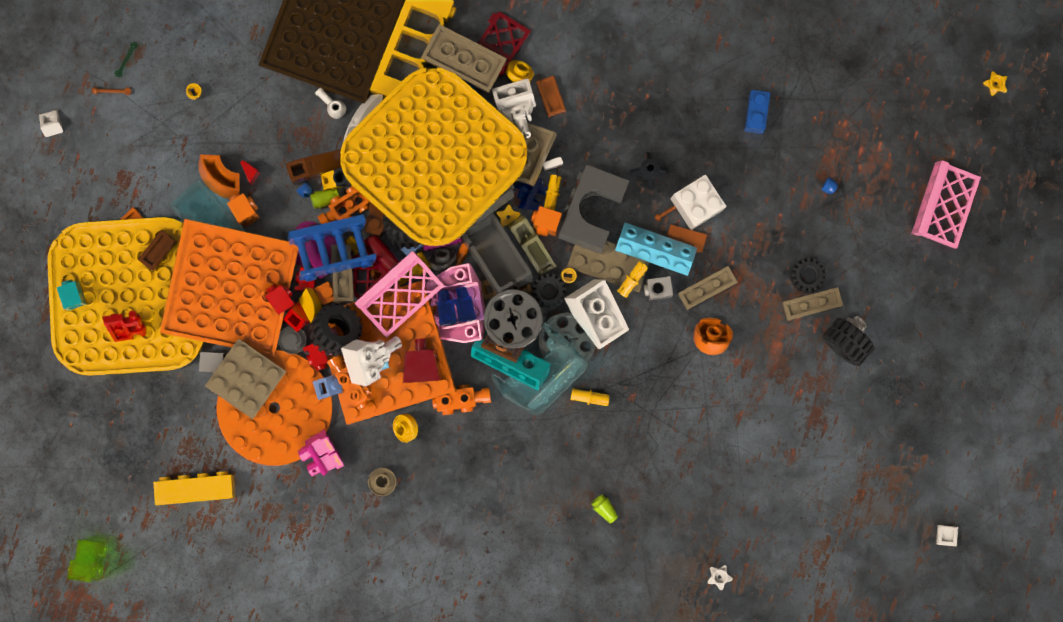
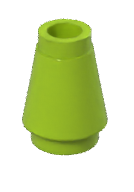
[310,189,339,209]
[591,494,618,524]

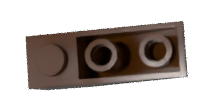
[285,149,341,185]

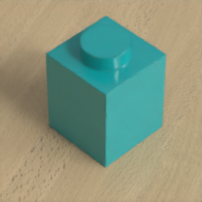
[56,280,86,311]

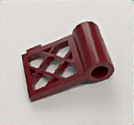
[477,11,531,77]
[352,235,401,300]

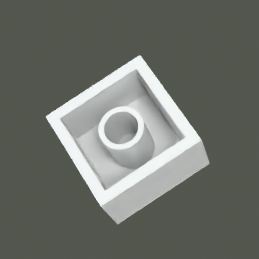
[671,174,726,230]

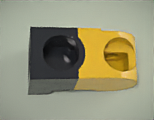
[321,167,351,190]

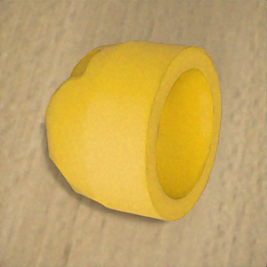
[186,83,202,100]
[560,268,577,283]

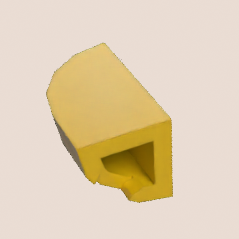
[299,288,323,323]

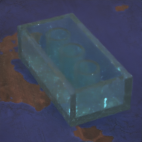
[169,179,246,232]

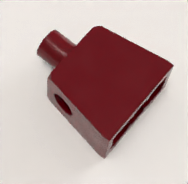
[403,338,443,383]

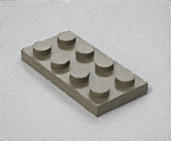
[421,24,507,93]
[567,241,649,293]

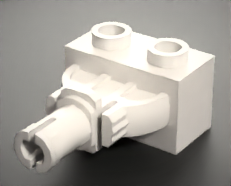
[492,78,536,139]
[341,336,402,386]

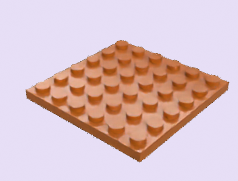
[160,219,298,356]
[327,280,456,425]

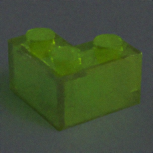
[67,539,107,582]

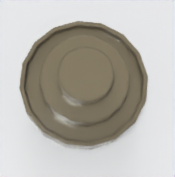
[368,468,397,496]

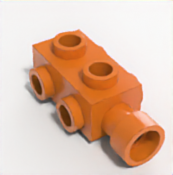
[317,186,370,224]
[327,354,373,410]
[432,384,491,415]

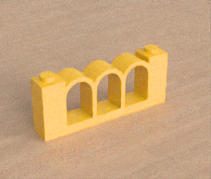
[370,0,457,98]

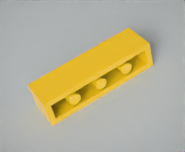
[153,471,236,505]

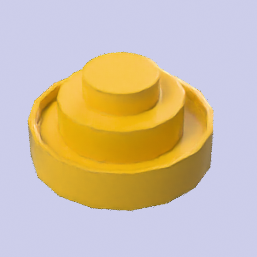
[506,60,534,83]
[393,413,418,442]

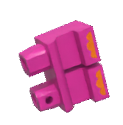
[298,429,344,476]

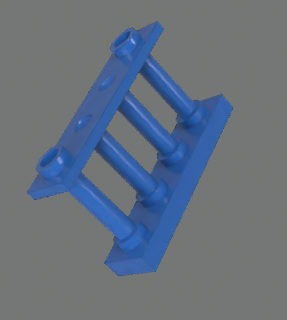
[288,214,376,282]

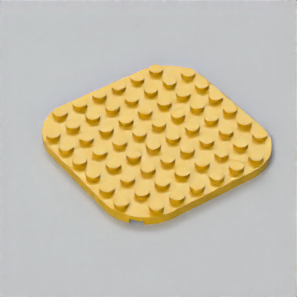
[340,67,527,246]
[48,217,204,375]

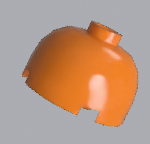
[693,317,733,355]

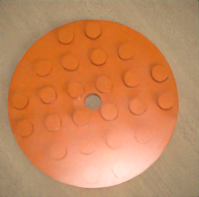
[217,350,333,466]

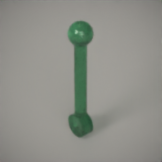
[115,42,138,78]

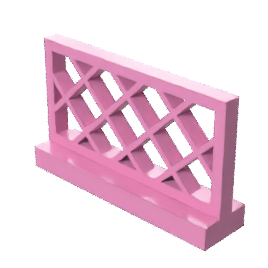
[912,160,981,249]
[355,251,444,338]

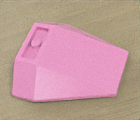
[425,263,486,343]

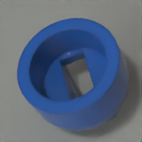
[821,177,838,194]
[296,181,313,198]

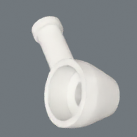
[315,88,346,119]

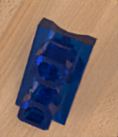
[515,177,548,211]

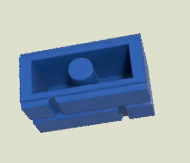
[744,90,770,134]

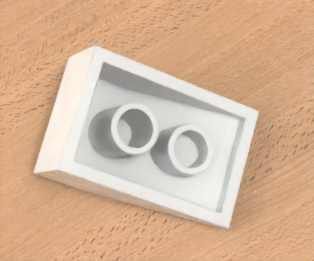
[564,279,629,349]

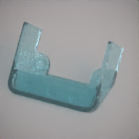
[490,323,588,415]

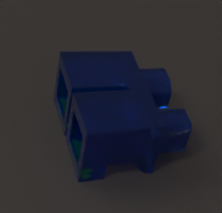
[437,287,476,326]

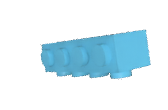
[615,223,697,276]

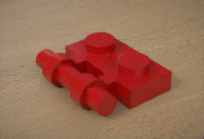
[103,310,147,342]

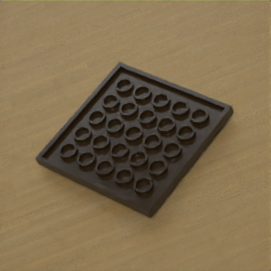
[258,0,405,104]

